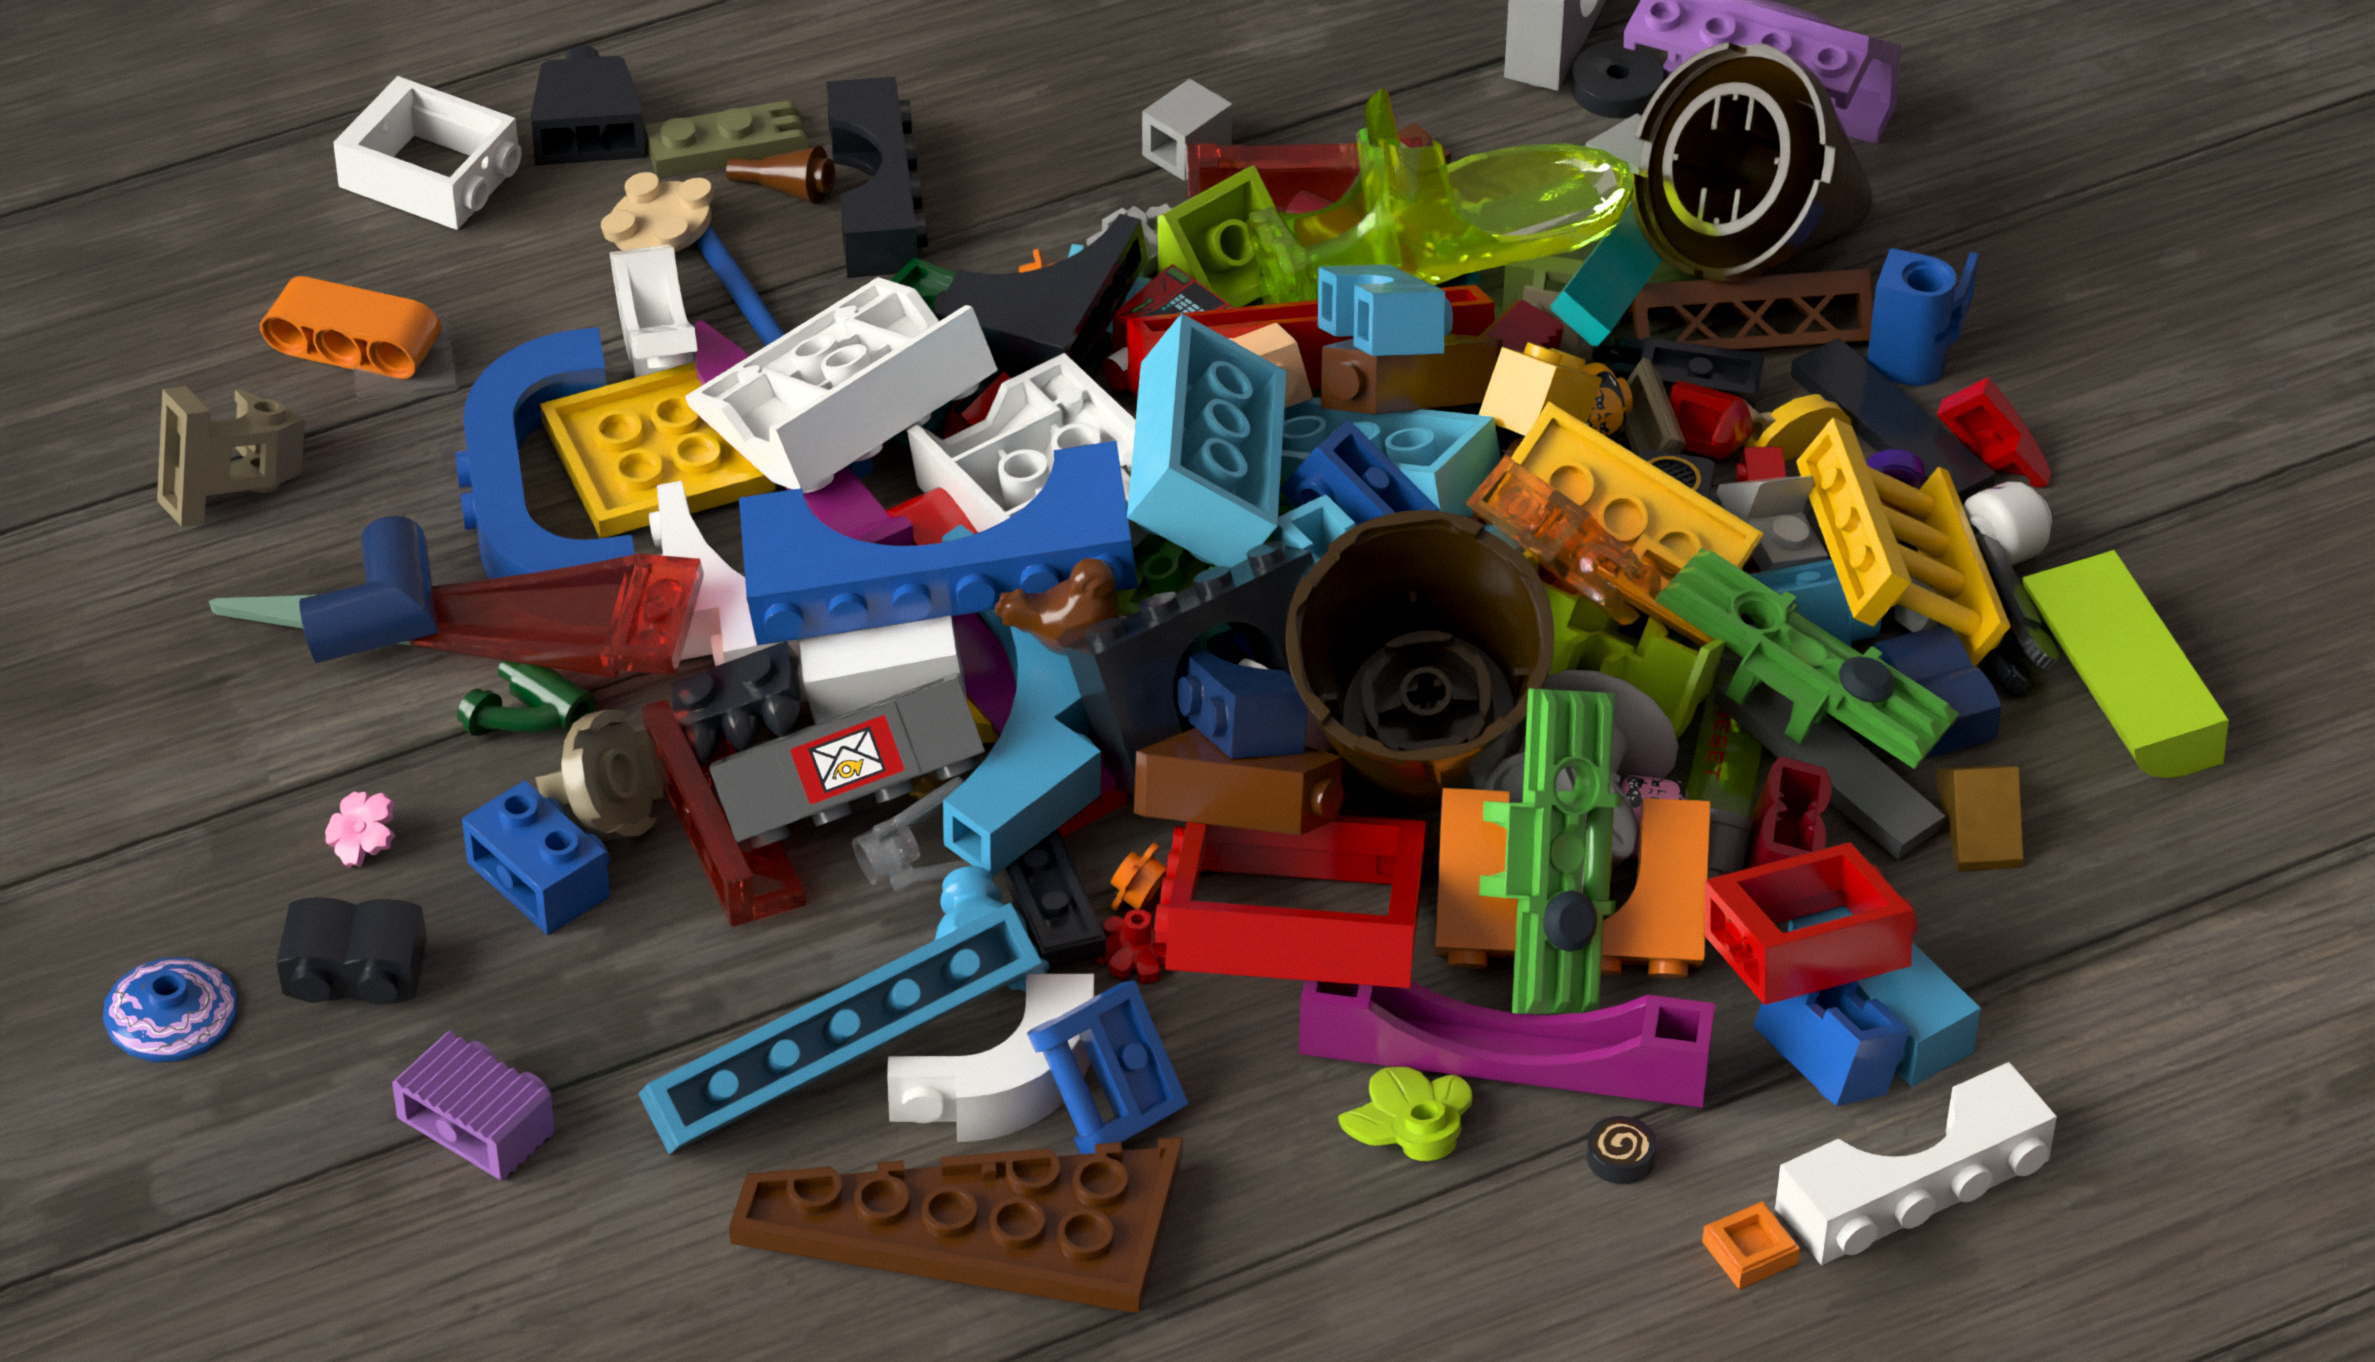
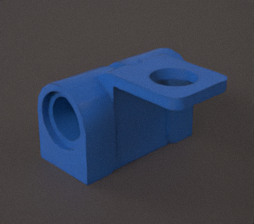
[1867,248,1979,386]

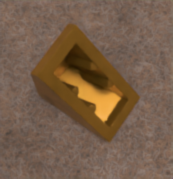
[1935,765,2023,872]

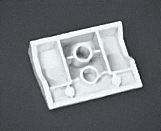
[685,277,998,493]
[907,353,1149,549]

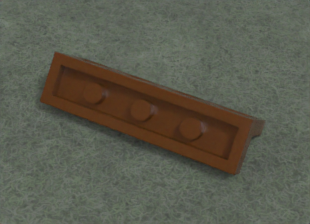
[1626,268,1873,351]

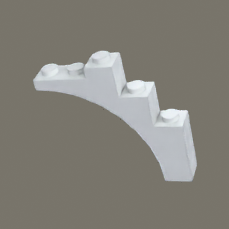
[632,481,967,724]

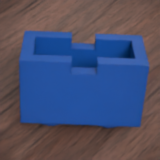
[1753,981,1910,1107]

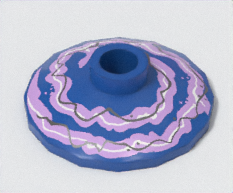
[103,957,238,1062]

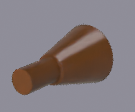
[726,146,835,204]

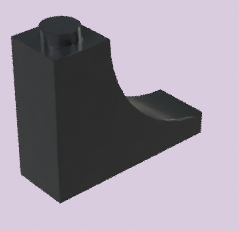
[932,213,1148,374]

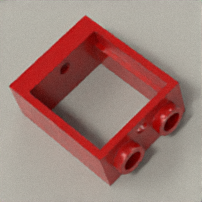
[1705,842,1918,1005]

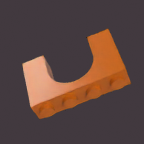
[1435,788,1710,979]

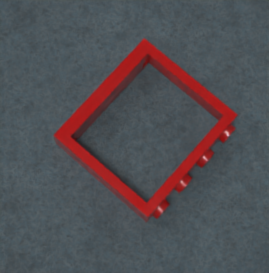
[1154,815,1427,988]

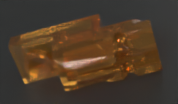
[1465,455,1661,625]

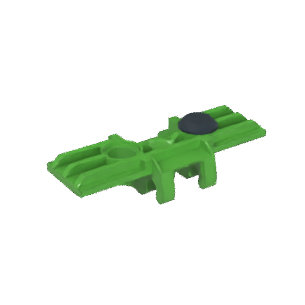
[1655,547,1960,769]
[1479,689,1621,1014]

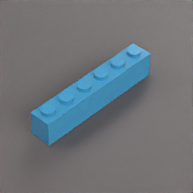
[638,902,1042,1155]

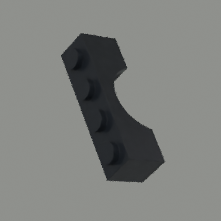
[826,77,928,278]

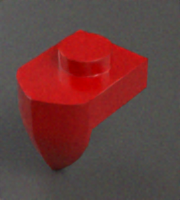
[1669,380,1753,461]

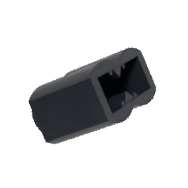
[276,897,427,1005]

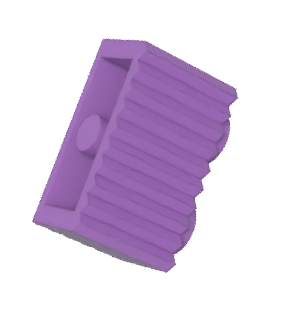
[392,1031,555,1181]

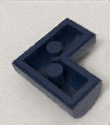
[299,516,439,663]

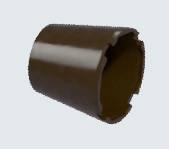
[1285,510,1554,810]

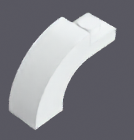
[610,244,698,378]

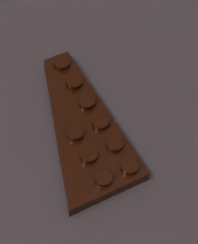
[729,1137,1183,1313]

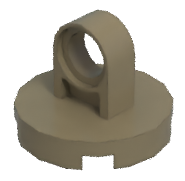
[535,710,664,841]

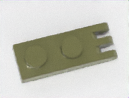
[644,101,810,179]

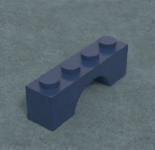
[1173,622,1307,759]

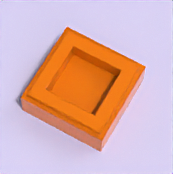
[1702,1201,1800,1290]

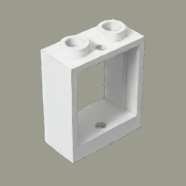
[333,76,522,230]

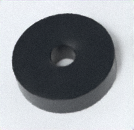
[1571,42,1664,118]

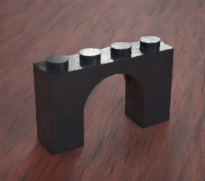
[1065,541,1315,795]

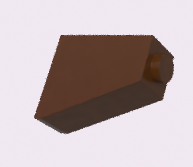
[1321,333,1503,414]
[1134,728,1344,835]

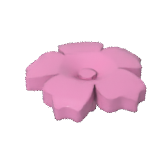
[325,791,395,868]

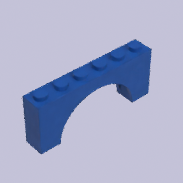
[739,441,1139,646]

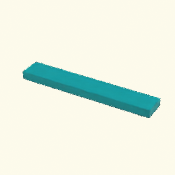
[1550,204,1663,347]

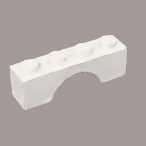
[1775,1062,2057,1266]

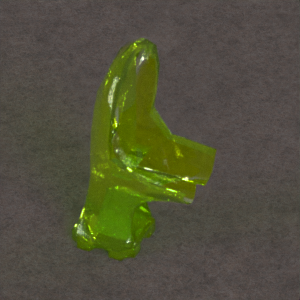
[1246,88,1634,305]

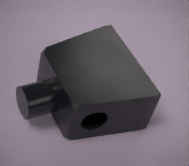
[531,45,645,166]

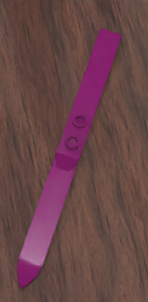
[694,320,1116,796]

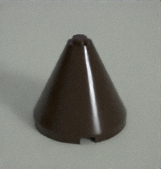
[1629,42,1873,282]

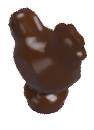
[994,558,1128,655]

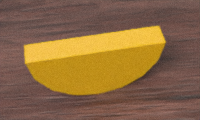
[1739,394,1851,463]

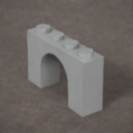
[1504,0,1606,91]

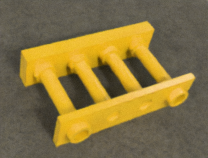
[1796,418,2011,666]

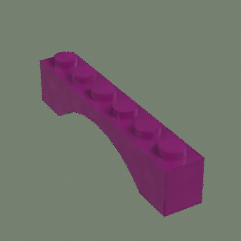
[1299,980,1716,1108]

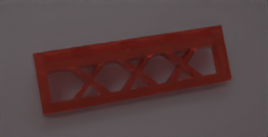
[642,699,806,927]

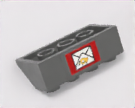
[709,673,985,849]

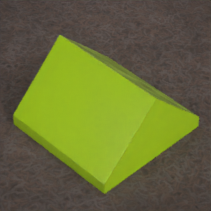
[1158,165,1307,308]

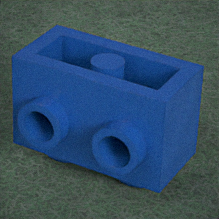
[1280,419,1438,526]
[462,780,610,936]

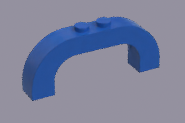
[455,327,641,627]

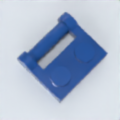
[1027,981,1189,1154]

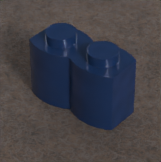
[1874,624,2002,758]

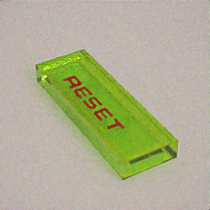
[1687,672,1764,817]

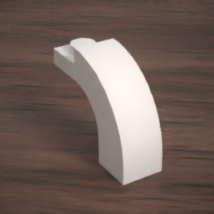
[887,974,1094,1142]

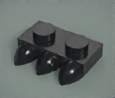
[672,641,801,765]

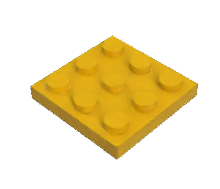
[540,362,776,538]

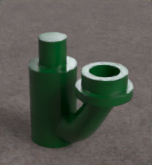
[457,655,596,736]

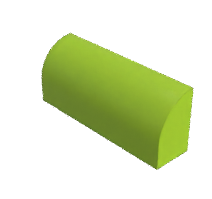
[2023,550,2229,778]

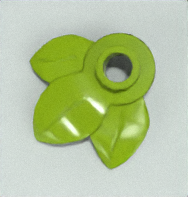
[1338,1066,1473,1161]

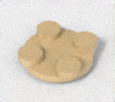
[601,172,714,253]

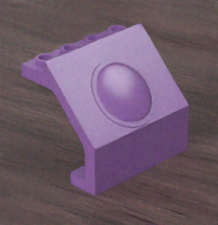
[1624,0,1901,144]

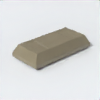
[1624,358,1687,457]

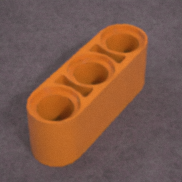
[260,276,442,380]

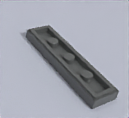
[1712,676,1946,860]

